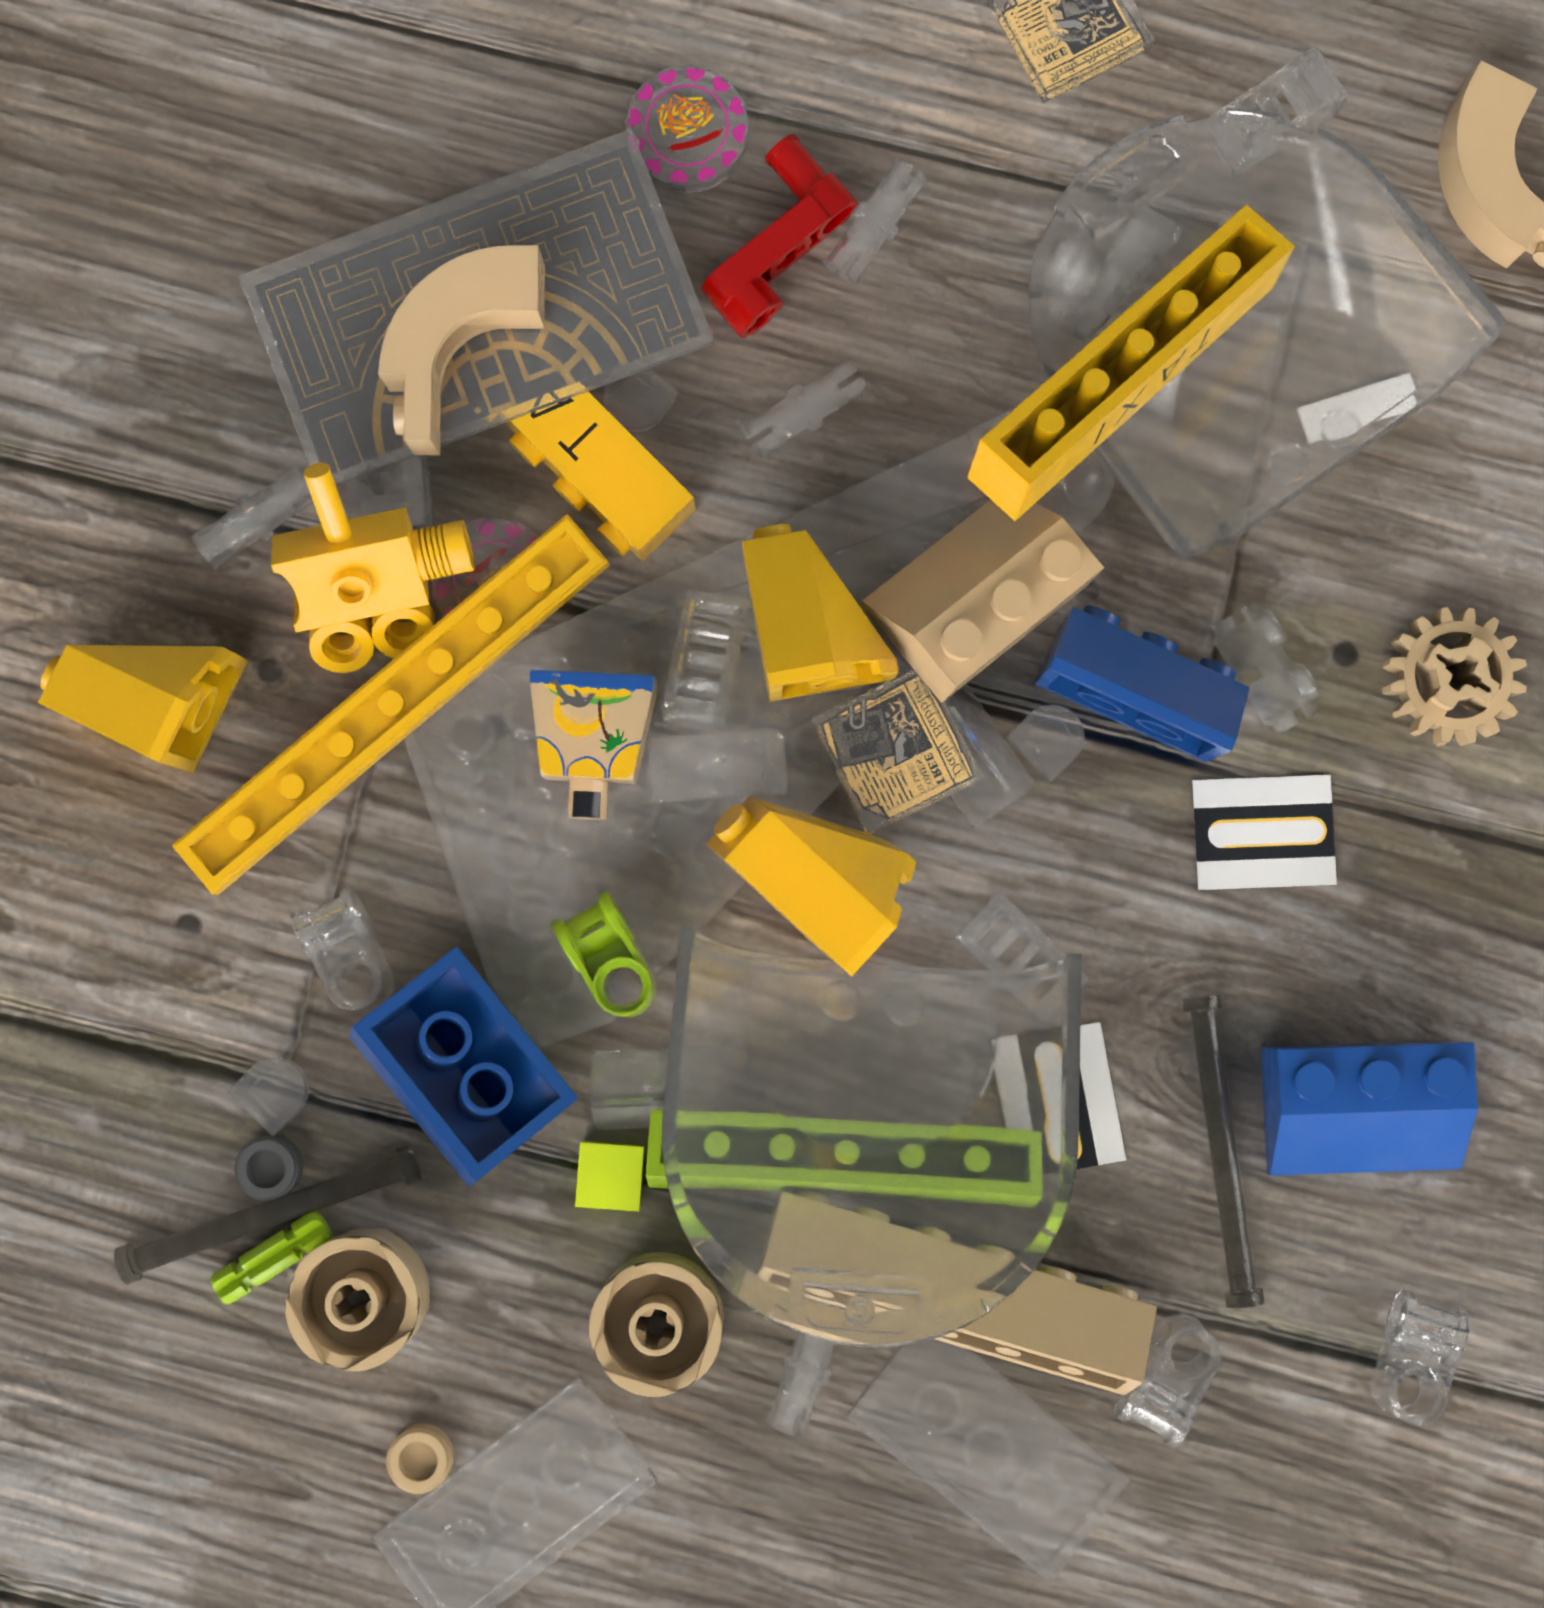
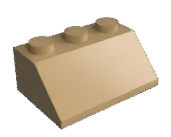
[860,499,1104,703]

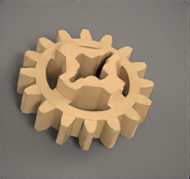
[1382,607,1527,746]

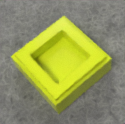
[575,1140,645,1212]

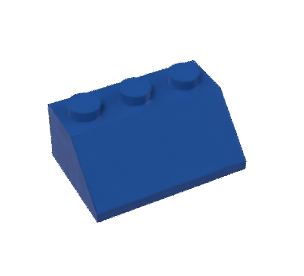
[1034,605,1250,763]
[349,946,579,1188]
[1261,1040,1478,1175]

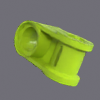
[550,889,657,1017]

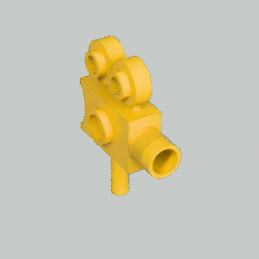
[271,463,475,673]

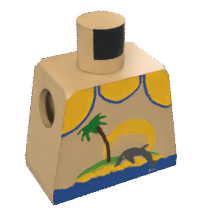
[529,670,658,820]

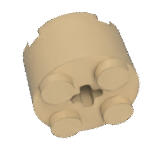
[285,1228,430,1372]
[589,1252,724,1397]

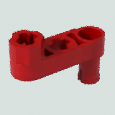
[701,133,859,339]

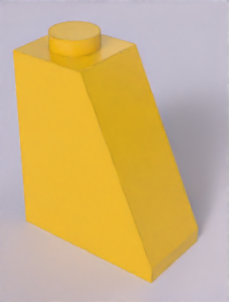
[742,524,899,702]
[38,645,248,773]
[706,796,917,976]

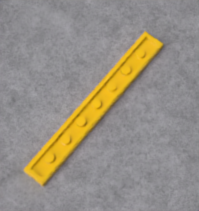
[171,514,610,895]

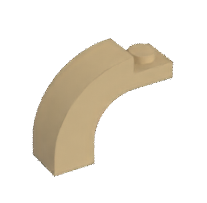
[1438,60,1544,269]
[378,245,545,455]

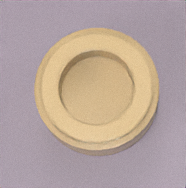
[386,1423,454,1494]

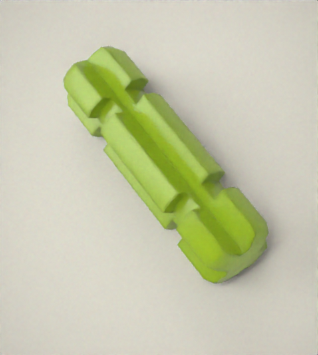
[210,1211,333,1304]

